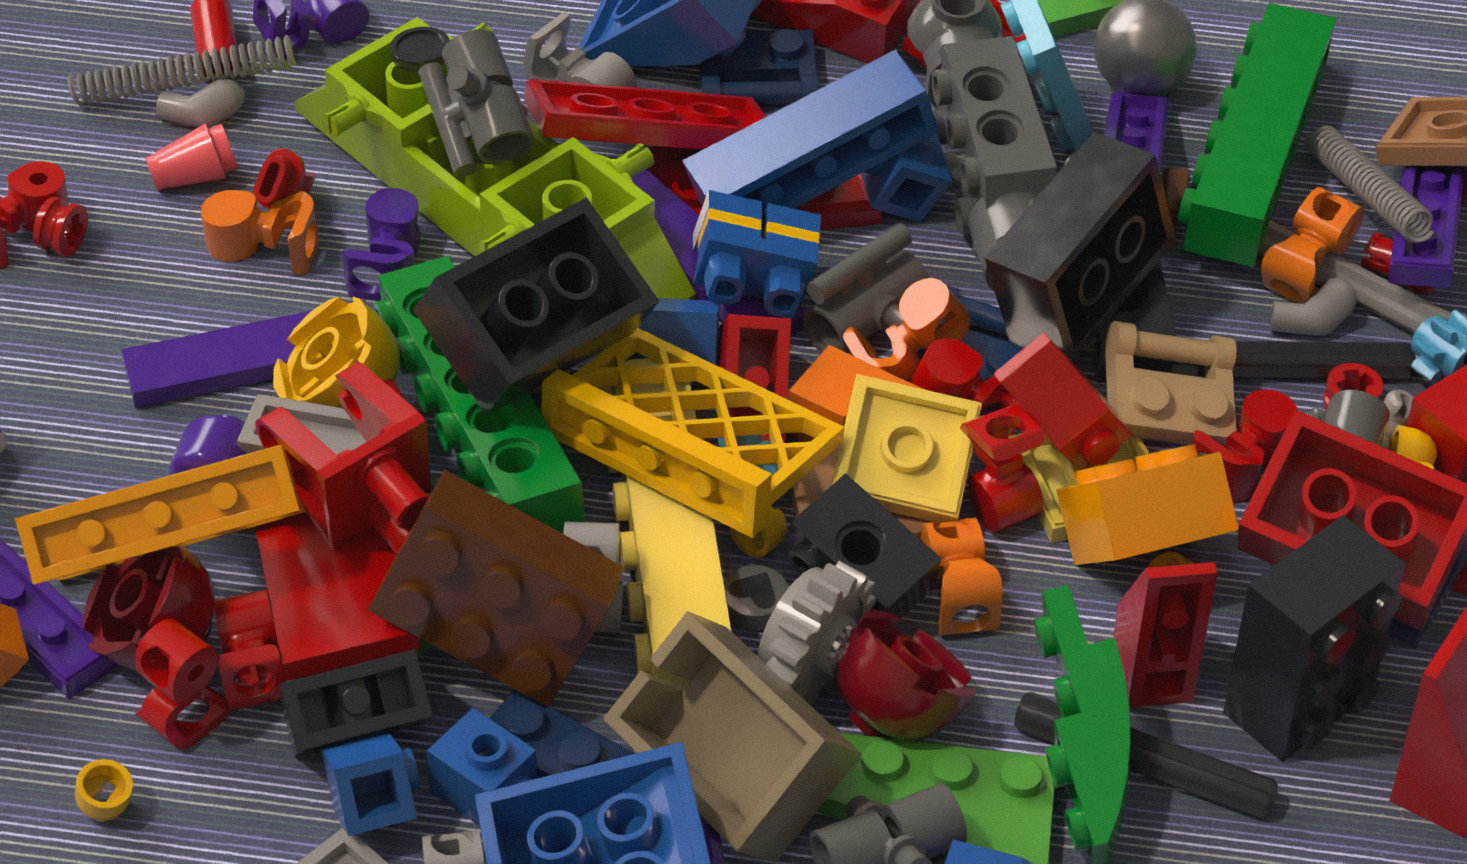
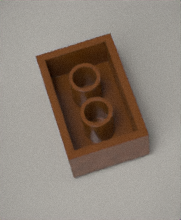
[368,469,624,707]

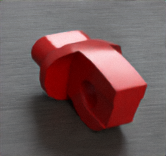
[253,148,316,209]

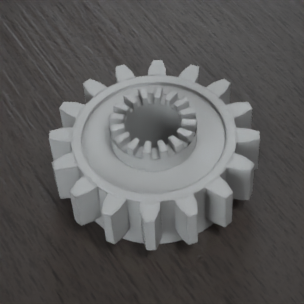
[758,561,876,705]

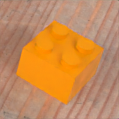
[1056,444,1238,565]

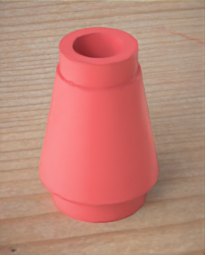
[145,123,238,191]

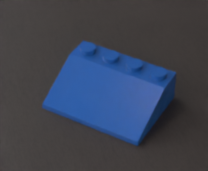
[579,0,762,66]
[475,742,711,864]

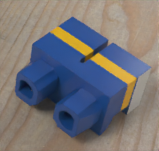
[693,190,821,318]

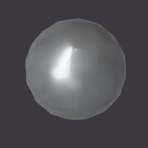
[1094,0,1197,96]

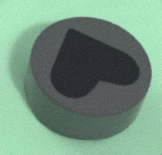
[724,565,788,631]

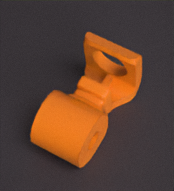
[1261,187,1364,304]
[201,190,319,275]
[843,278,970,382]
[920,518,1003,636]

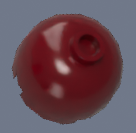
[82,545,215,671]
[837,609,976,741]

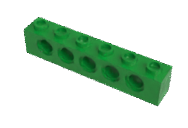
[373,256,585,534]

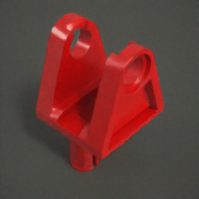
[255,362,432,554]

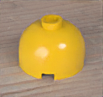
[273,297,400,409]

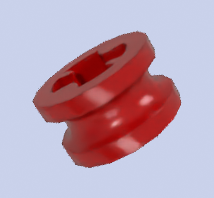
[33,196,88,257]
[1323,363,1384,412]

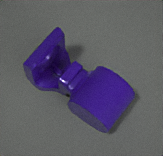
[253,0,369,60]
[342,188,421,301]

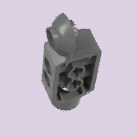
[907,0,1057,291]

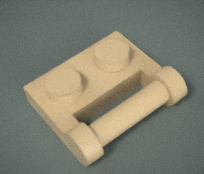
[1105,321,1237,447]

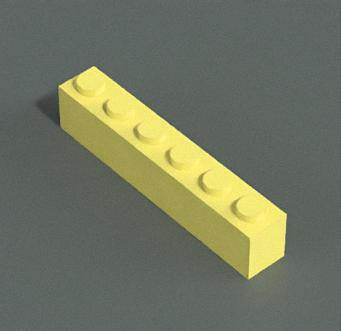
[599,358,731,689]

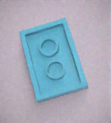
[1001,0,1094,152]

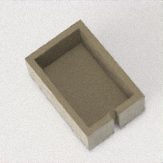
[603,611,862,863]

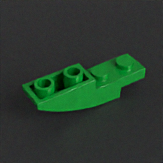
[1033,584,1130,864]

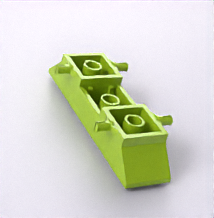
[294,17,696,356]

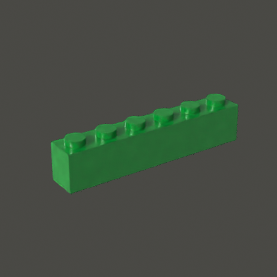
[1177,3,1336,267]

